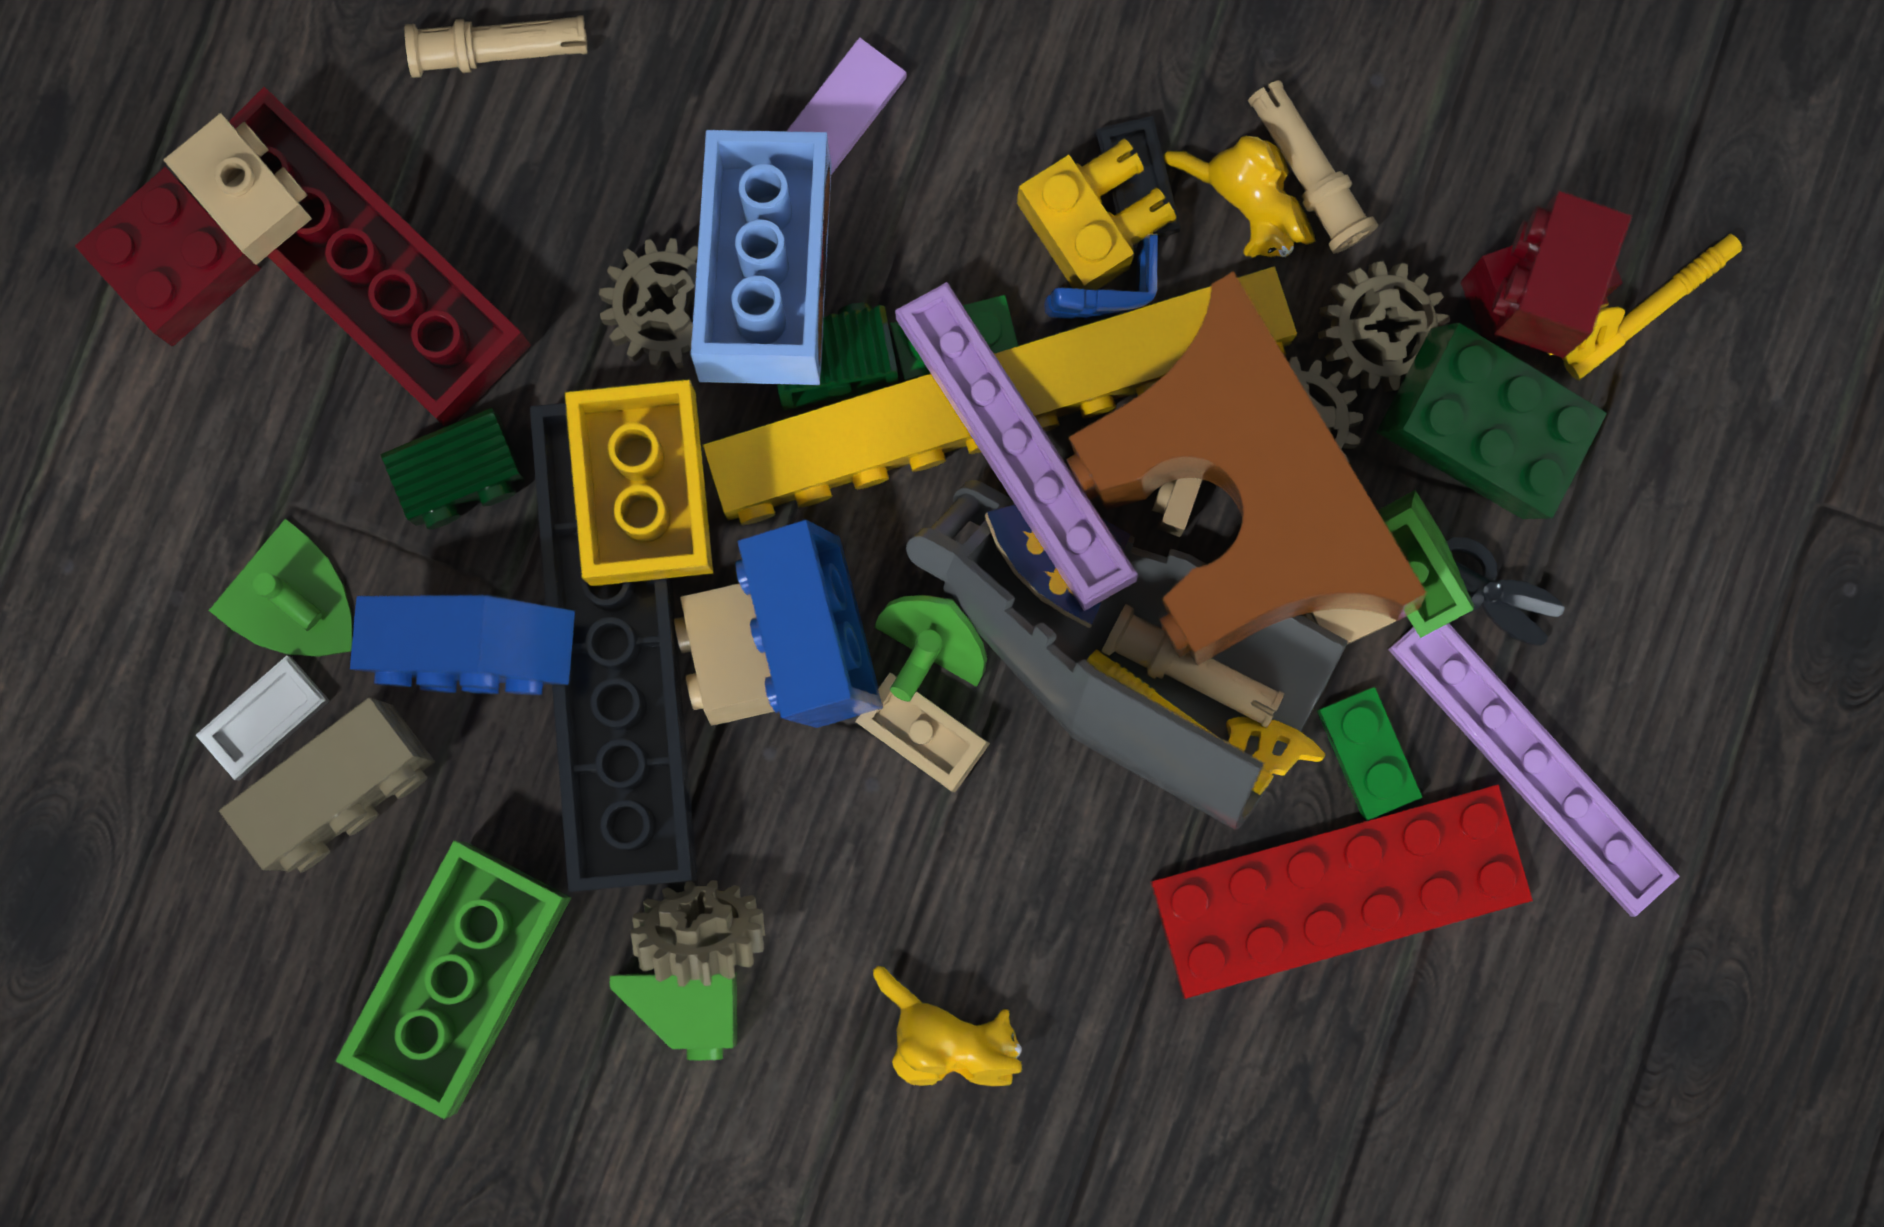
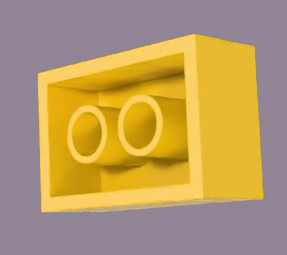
[565,380,713,586]

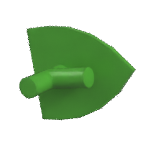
[208,519,353,657]
[874,595,987,702]

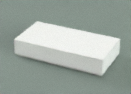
[196,656,330,781]

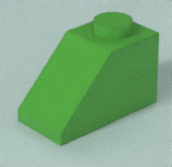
[1377,490,1474,638]
[610,972,737,1060]

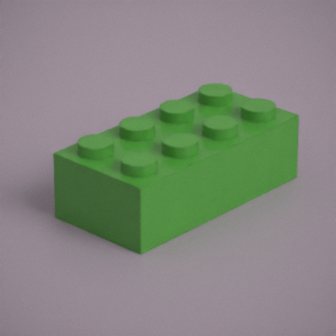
[336,841,572,1119]

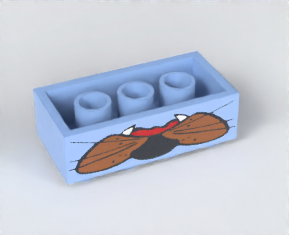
[691,130,832,385]

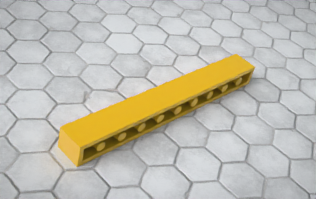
[703,266,1297,525]

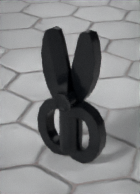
[1447,537,1565,646]

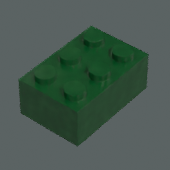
[1377,323,1607,519]

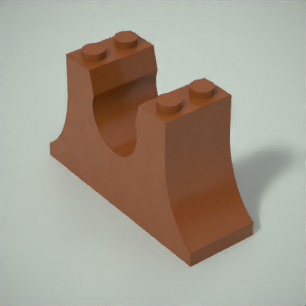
[1066,272,1426,666]

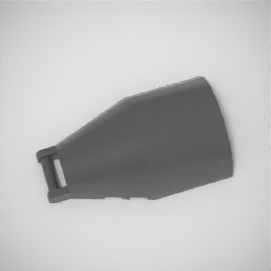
[906,480,1348,830]

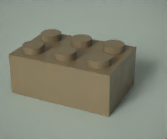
[219,697,435,873]

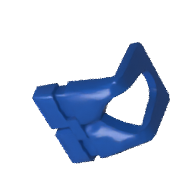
[1045,234,1158,320]

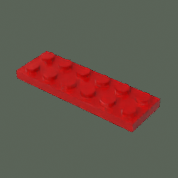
[1150,784,1533,999]

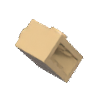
[164,113,312,265]
[674,583,775,726]

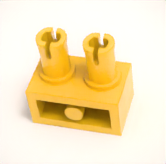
[1017,139,1176,290]

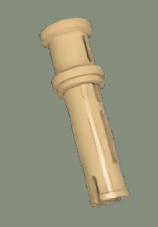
[405,15,588,78]
[1248,80,1378,254]
[1101,604,1284,728]

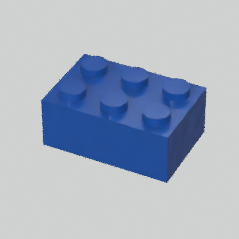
[736,520,884,728]
[350,596,575,695]

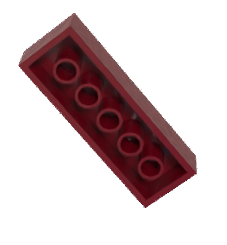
[229,87,531,427]

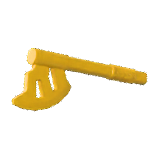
[1549,234,1742,381]
[1087,649,1325,795]

